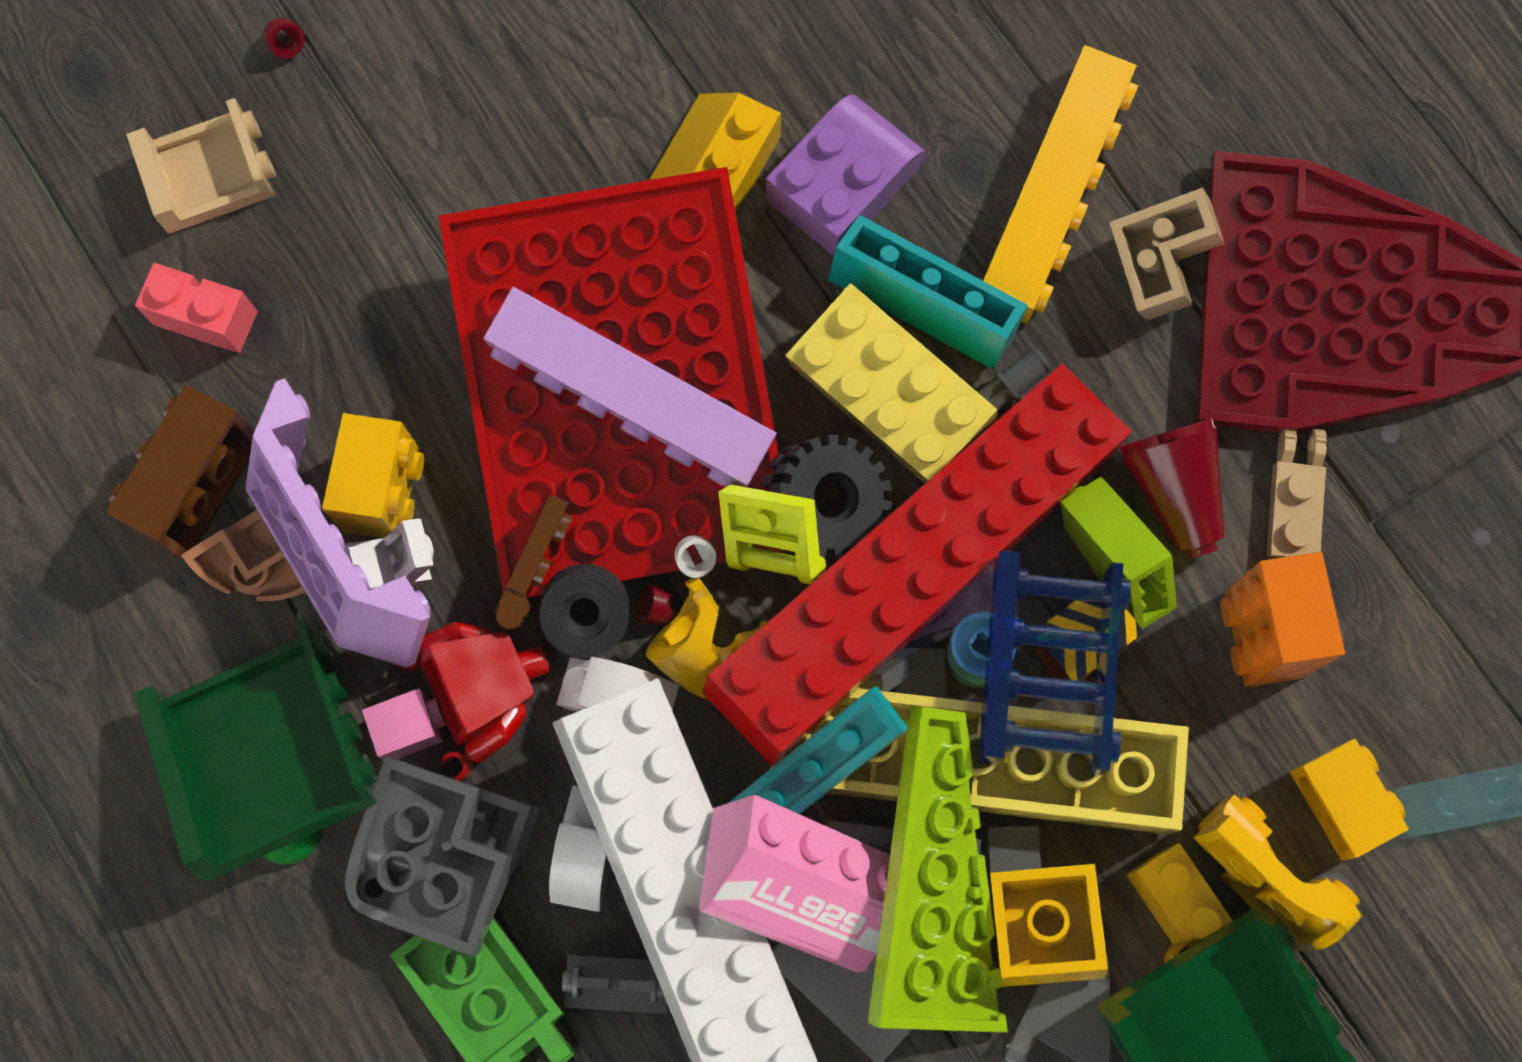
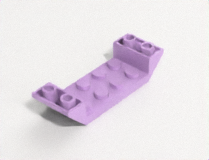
[245,378,431,667]

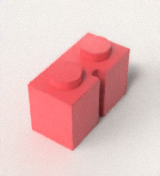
[135,263,258,354]

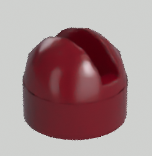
[263,18,305,59]
[637,584,677,626]

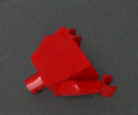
[397,622,549,781]

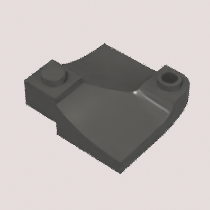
[345,756,541,956]

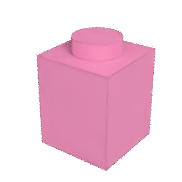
[362,689,447,761]

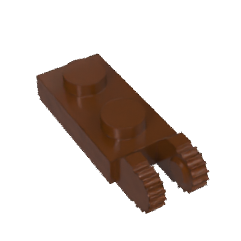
[494,496,573,630]

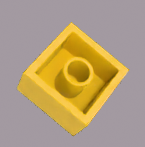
[322,413,424,538]
[990,864,1108,987]

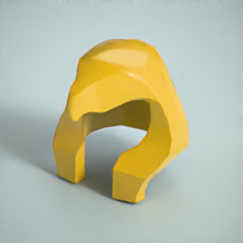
[646,578,767,700]

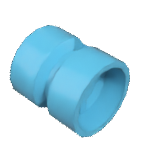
[946,612,1017,687]

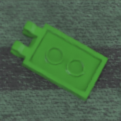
[390,916,576,1062]

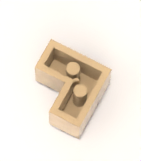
[1109,188,1225,321]

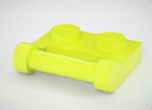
[718,485,826,585]

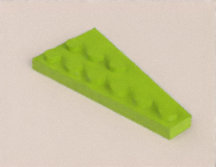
[868,705,1008,1032]

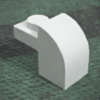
[345,519,434,590]
[556,657,679,712]
[549,786,611,912]

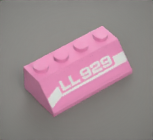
[699,795,890,973]

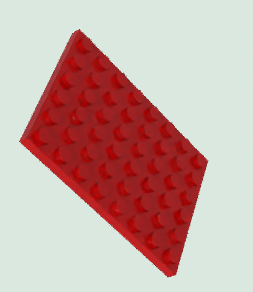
[438,167,787,598]

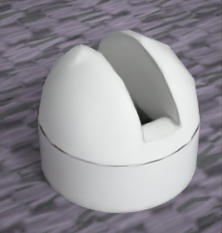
[675,535,716,578]

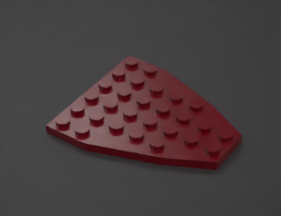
[1196,151,1522,433]

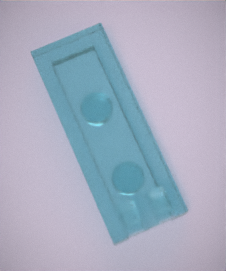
[1390,763,1522,839]

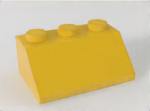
[649,93,781,214]

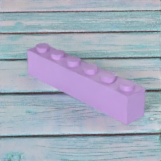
[483,287,776,487]

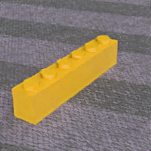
[983,45,1139,325]

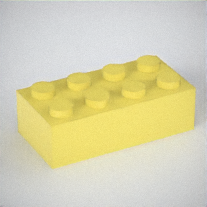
[785,283,997,484]

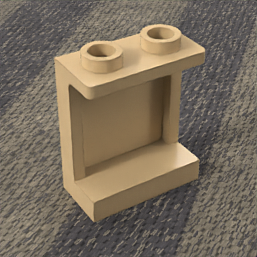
[126,98,276,234]

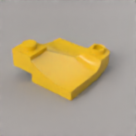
[1193,794,1361,951]

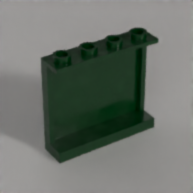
[134,618,378,883]
[1095,908,1357,1062]

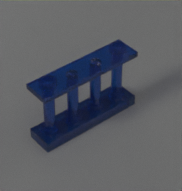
[978,551,1131,775]

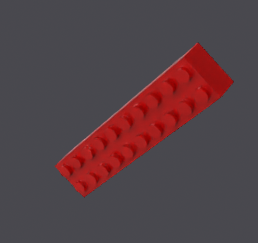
[702,363,1132,768]

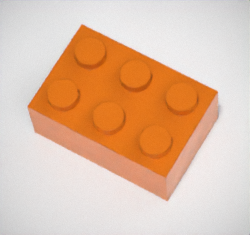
[1220,552,1345,688]

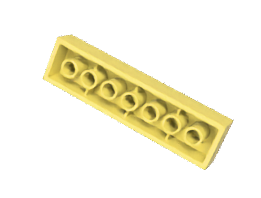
[770,688,1189,834]

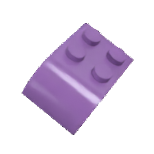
[766,94,927,256]

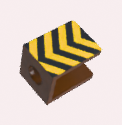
[1028,580,1144,691]

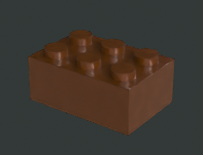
[106,385,255,561]

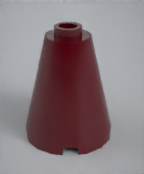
[1119,418,1225,558]

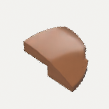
[181,510,305,601]

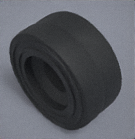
[539,564,629,658]

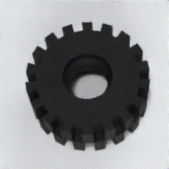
[761,435,892,561]

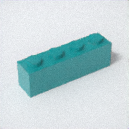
[828,215,1028,370]

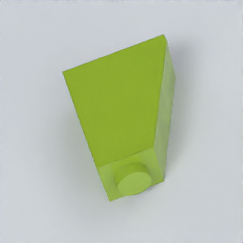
[1060,477,1177,629]

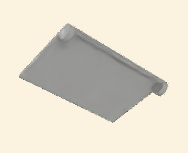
[772,943,912,1062]

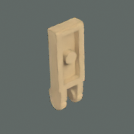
[1266,429,1327,559]

